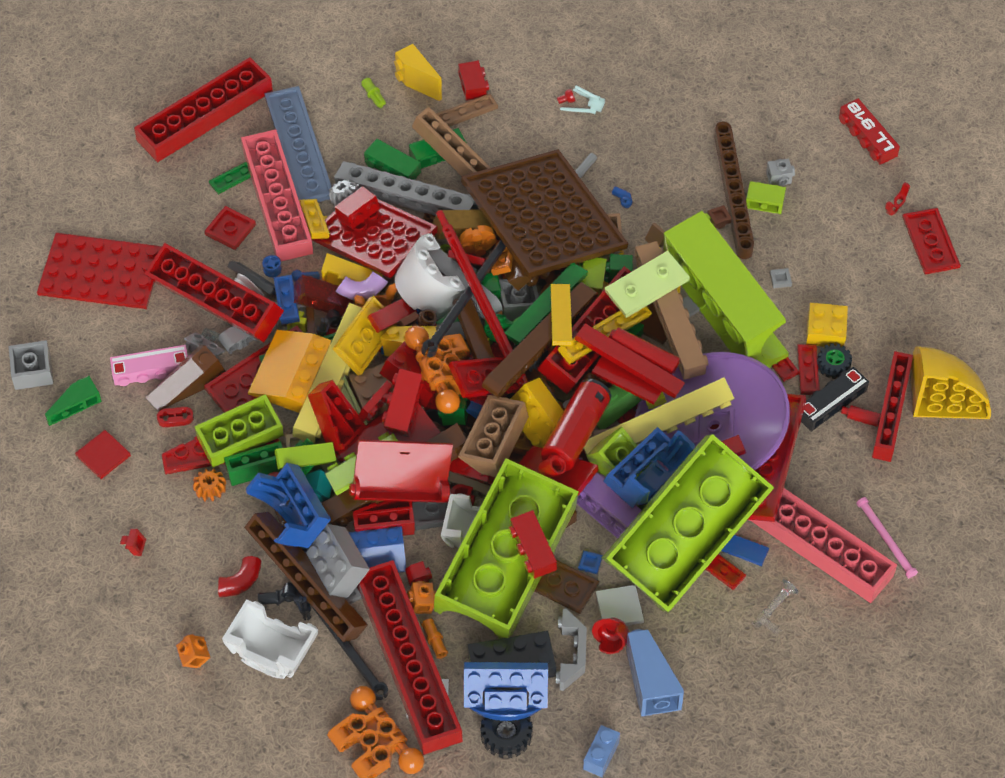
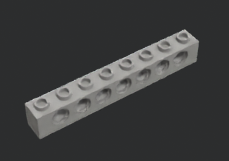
[334,161,478,216]

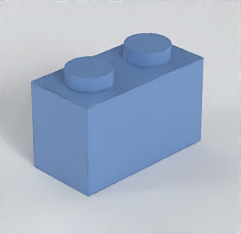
[583,725,620,778]

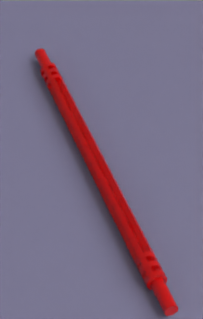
[436,210,529,389]

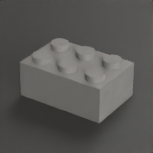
[306,524,370,598]

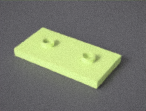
[605,251,690,318]

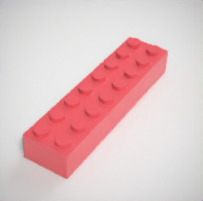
[241,129,313,262]
[750,488,897,603]

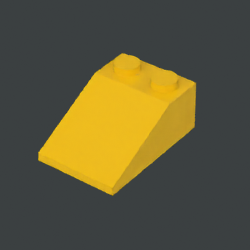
[394,44,442,101]

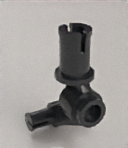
[316,309,344,337]
[258,582,311,621]

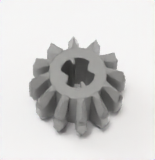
[329,179,359,206]

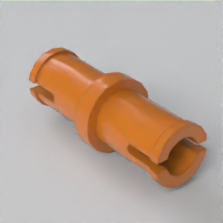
[421,618,448,659]

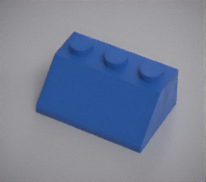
[348,526,406,573]

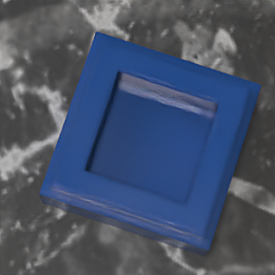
[578,550,603,574]

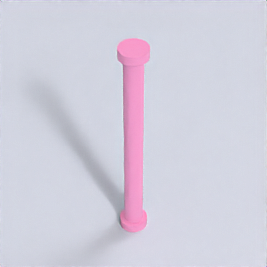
[856,497,918,578]

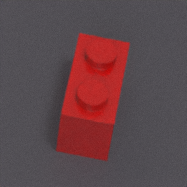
[458,60,489,101]
[335,186,380,229]

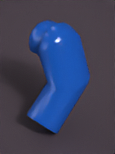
[612,186,633,208]
[292,270,320,283]

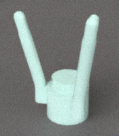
[560,85,605,114]

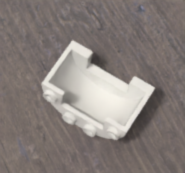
[395,233,465,320]
[441,493,481,548]
[222,599,318,679]

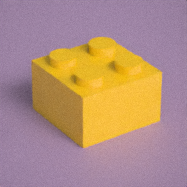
[806,302,848,347]

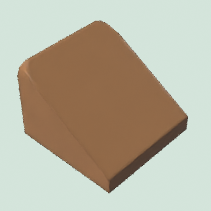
[645,223,665,248]

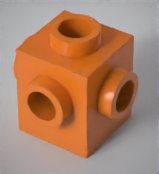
[407,581,436,614]
[176,634,211,668]

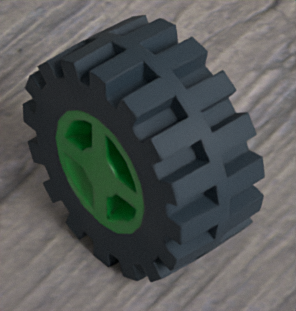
[817,343,852,379]

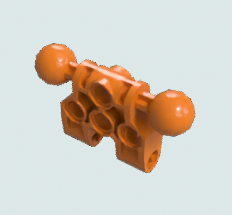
[404,326,470,414]
[327,686,425,778]

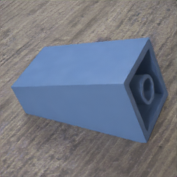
[626,629,684,716]

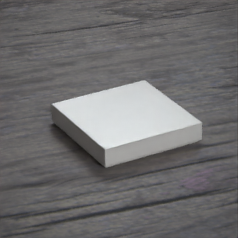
[596,585,644,626]

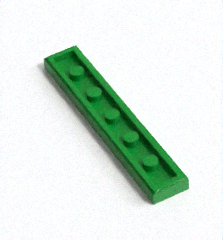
[505,263,588,345]

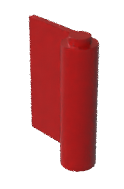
[591,327,681,405]

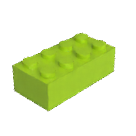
[194,394,284,468]

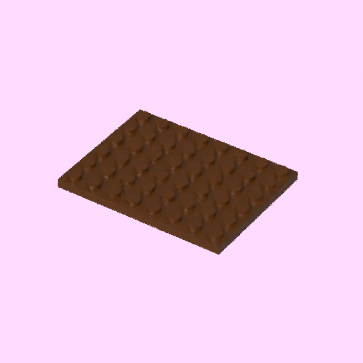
[461,149,628,278]

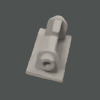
[184,332,225,360]

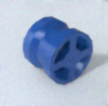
[262,255,282,278]

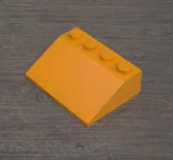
[248,330,331,413]

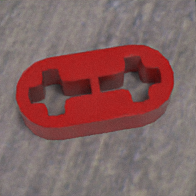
[157,407,194,428]

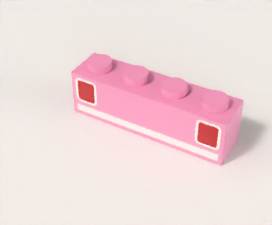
[110,345,188,386]

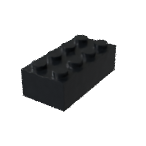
[467,630,556,678]

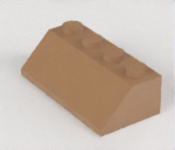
[459,395,529,477]

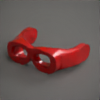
[885,182,910,216]

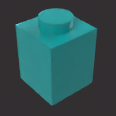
[306,470,332,502]

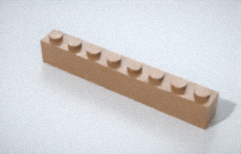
[635,241,709,380]

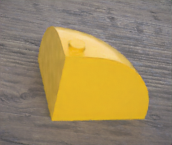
[910,346,991,419]

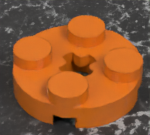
[459,225,497,256]

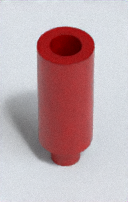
[841,405,881,427]

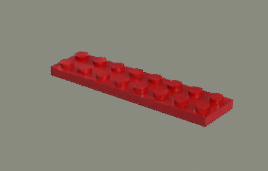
[747,394,806,522]

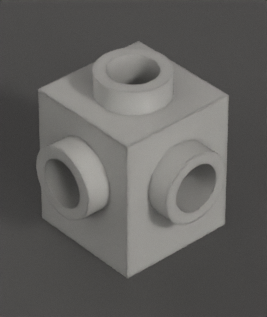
[766,159,795,186]

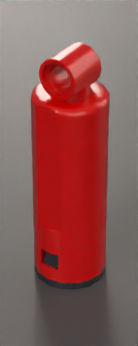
[538,379,612,479]

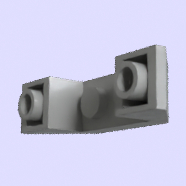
[556,609,587,691]

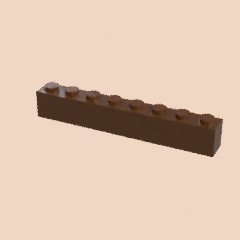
[322,423,467,527]
[244,512,368,642]

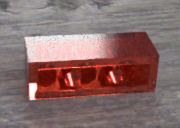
[294,274,353,316]

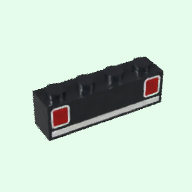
[801,367,869,432]

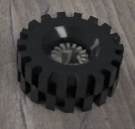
[480,716,533,758]

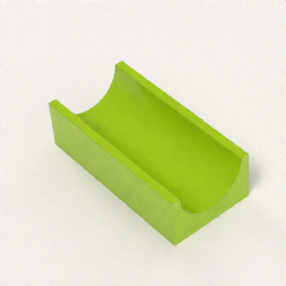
[664,211,789,368]
[602,434,774,612]
[434,458,579,639]

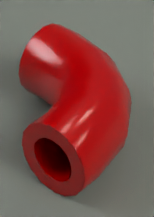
[218,556,262,597]

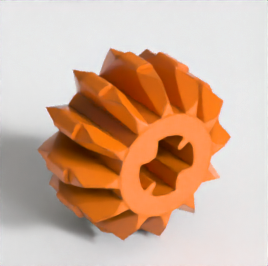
[193,468,226,502]

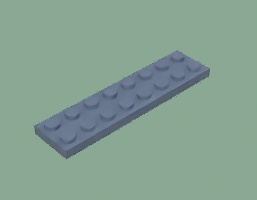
[265,86,332,202]

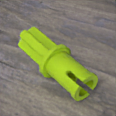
[361,78,386,108]

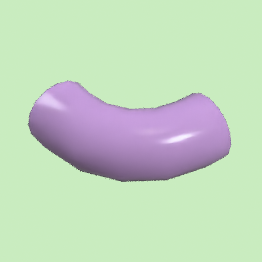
[336,271,388,300]

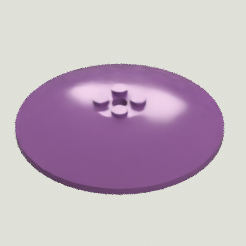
[635,352,790,471]

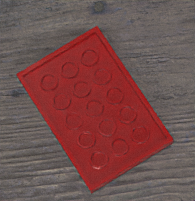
[311,199,438,278]
[37,233,162,310]

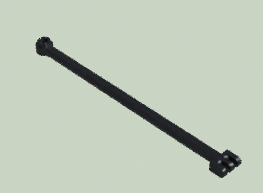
[421,239,506,357]
[307,601,388,700]

